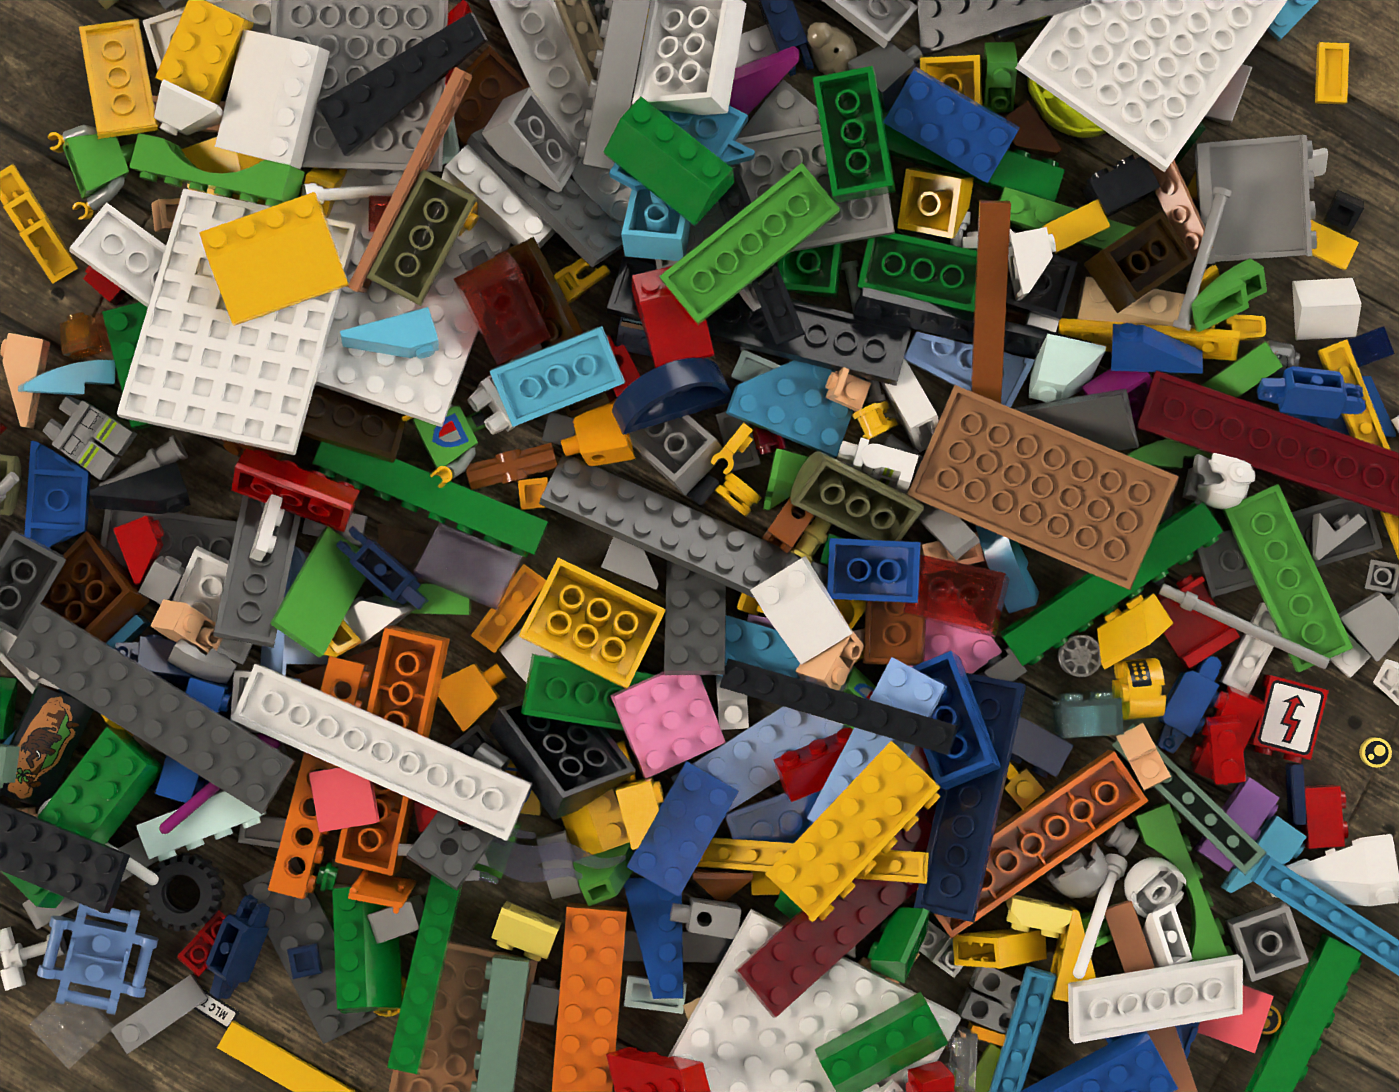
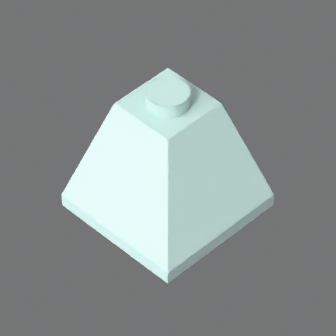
[1029,334,1106,402]

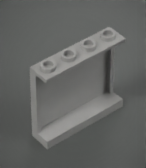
[1194,135,1317,264]

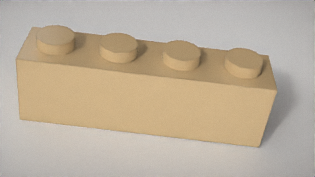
[1074,277,1195,328]

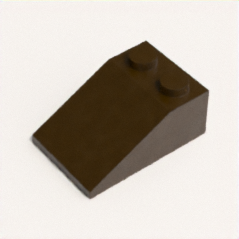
[1083,211,1195,313]

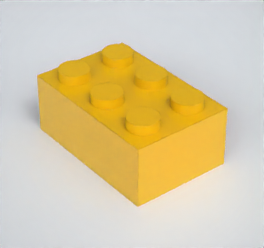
[155,0,254,105]

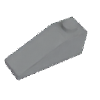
[110,974,208,1054]

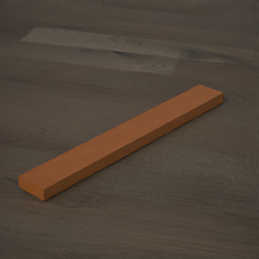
[971,200,1011,404]

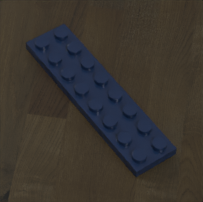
[914,673,1026,923]

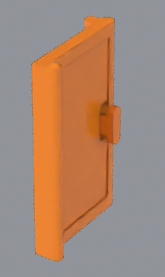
[348,869,416,914]

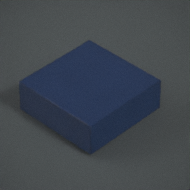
[287,942,324,979]

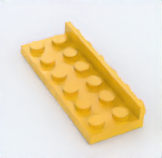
[765,740,941,923]

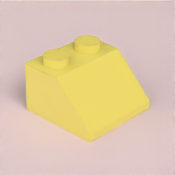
[491,901,562,961]

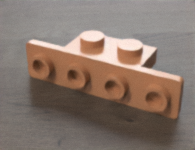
[1139,155,1213,258]

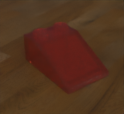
[453,251,550,365]
[903,554,1010,637]

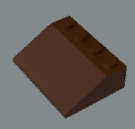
[41,531,150,643]

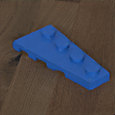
[624,878,683,999]

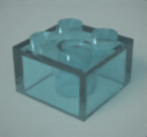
[1053,691,1124,738]

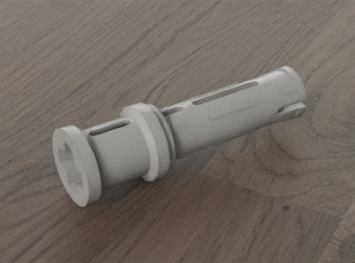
[99,435,188,486]

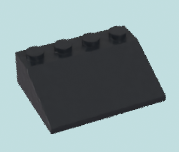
[489,699,636,820]

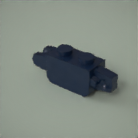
[758,0,814,76]
[336,526,429,610]
[115,635,206,687]
[206,894,270,999]

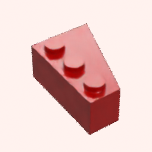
[606,1047,710,1092]

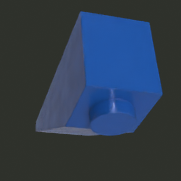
[1111,323,1203,374]

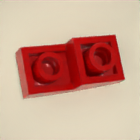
[177,910,226,977]

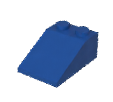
[827,538,921,603]

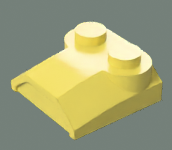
[1006,894,1073,938]

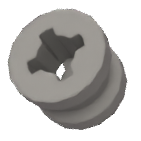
[1103,821,1140,857]

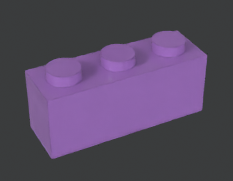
[1194,776,1279,872]

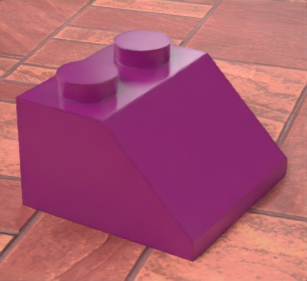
[1081,368,1152,431]

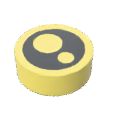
[1359,737,1392,768]

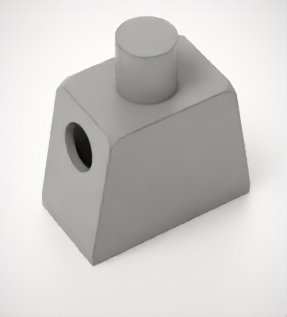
[1338,592,1399,662]
[670,897,741,939]

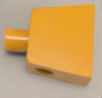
[561,399,635,466]
[438,663,507,732]

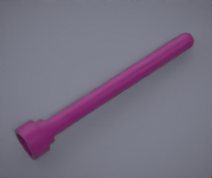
[159,732,281,834]

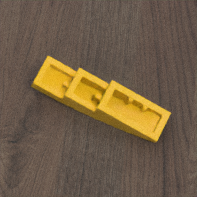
[0,163,78,284]

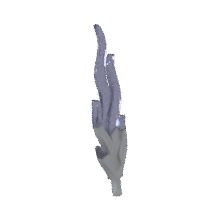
[398,825,626,884]

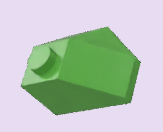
[763,448,808,511]

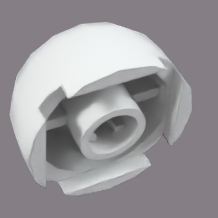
[1124,857,1186,918]

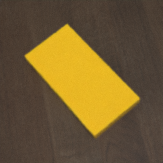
[79,19,158,139]

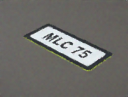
[194,988,240,1030]

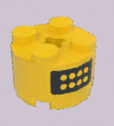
[1112,658,1166,721]

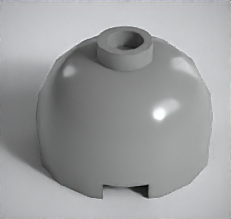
[1046,842,1108,898]

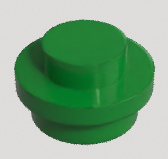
[316,862,339,892]

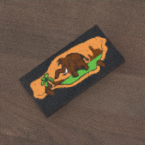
[0,683,94,807]

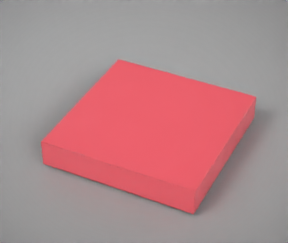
[309,767,380,832]
[1198,985,1274,1053]

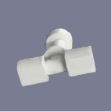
[0,927,67,991]

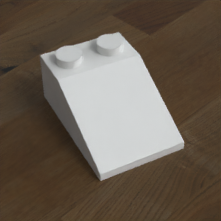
[750,556,853,665]

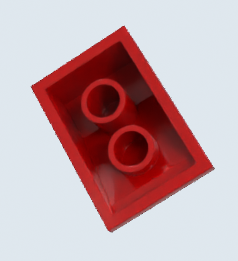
[632,266,714,368]

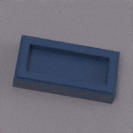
[1285,763,1306,825]

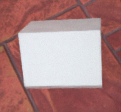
[1292,278,1361,340]

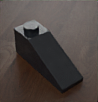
[89,462,191,514]

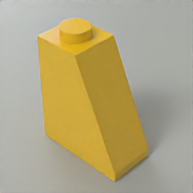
[953,928,1047,969]

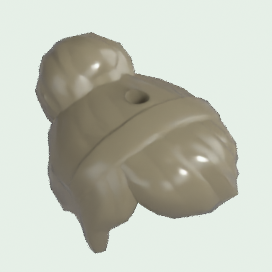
[807,22,857,75]

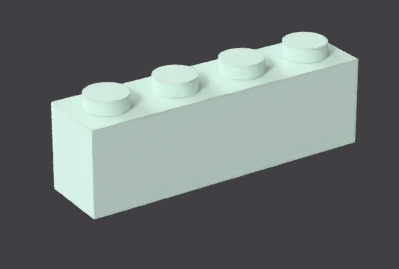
[136,791,267,862]

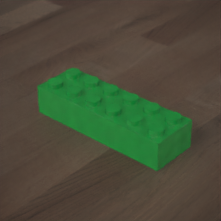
[1,727,163,908]

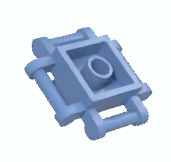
[37,903,159,1015]

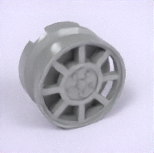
[1058,635,1101,677]

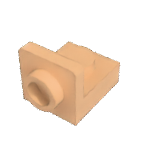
[825,367,871,411]

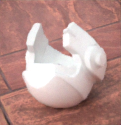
[1193,453,1255,509]

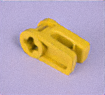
[554,258,610,304]
[1206,314,1266,341]
[852,401,898,440]

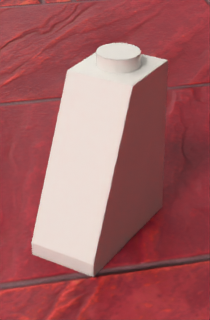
[881,359,939,452]

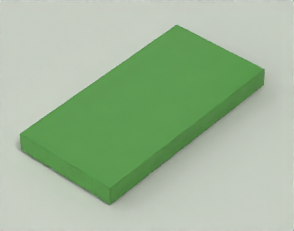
[270,527,366,657]

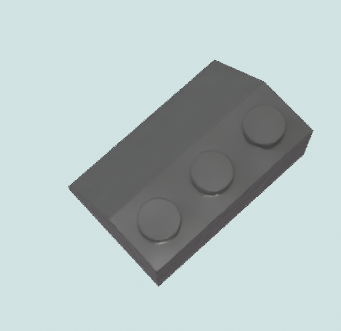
[0,530,66,637]

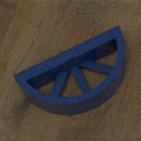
[612,358,732,435]

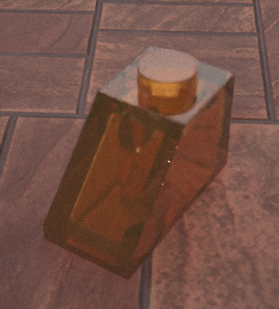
[59,312,105,360]

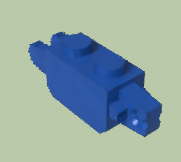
[1257,366,1366,419]
[1156,656,1222,754]

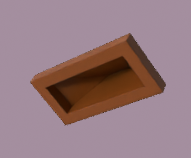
[692,869,753,902]

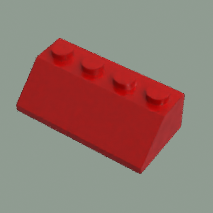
[231,448,360,533]

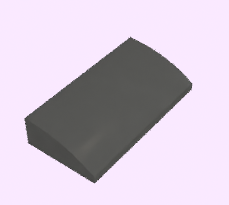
[1013,388,1139,451]

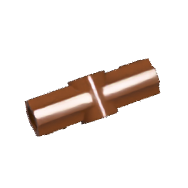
[466,443,558,490]

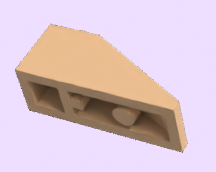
[0,333,50,429]

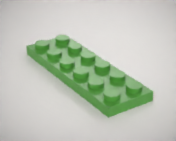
[660,163,840,325]
[1222,484,1353,672]

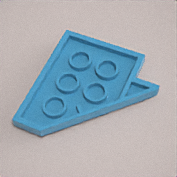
[609,106,755,191]
[726,360,865,458]

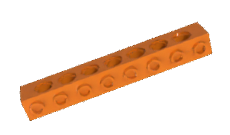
[268,656,371,899]

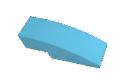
[18,360,115,395]

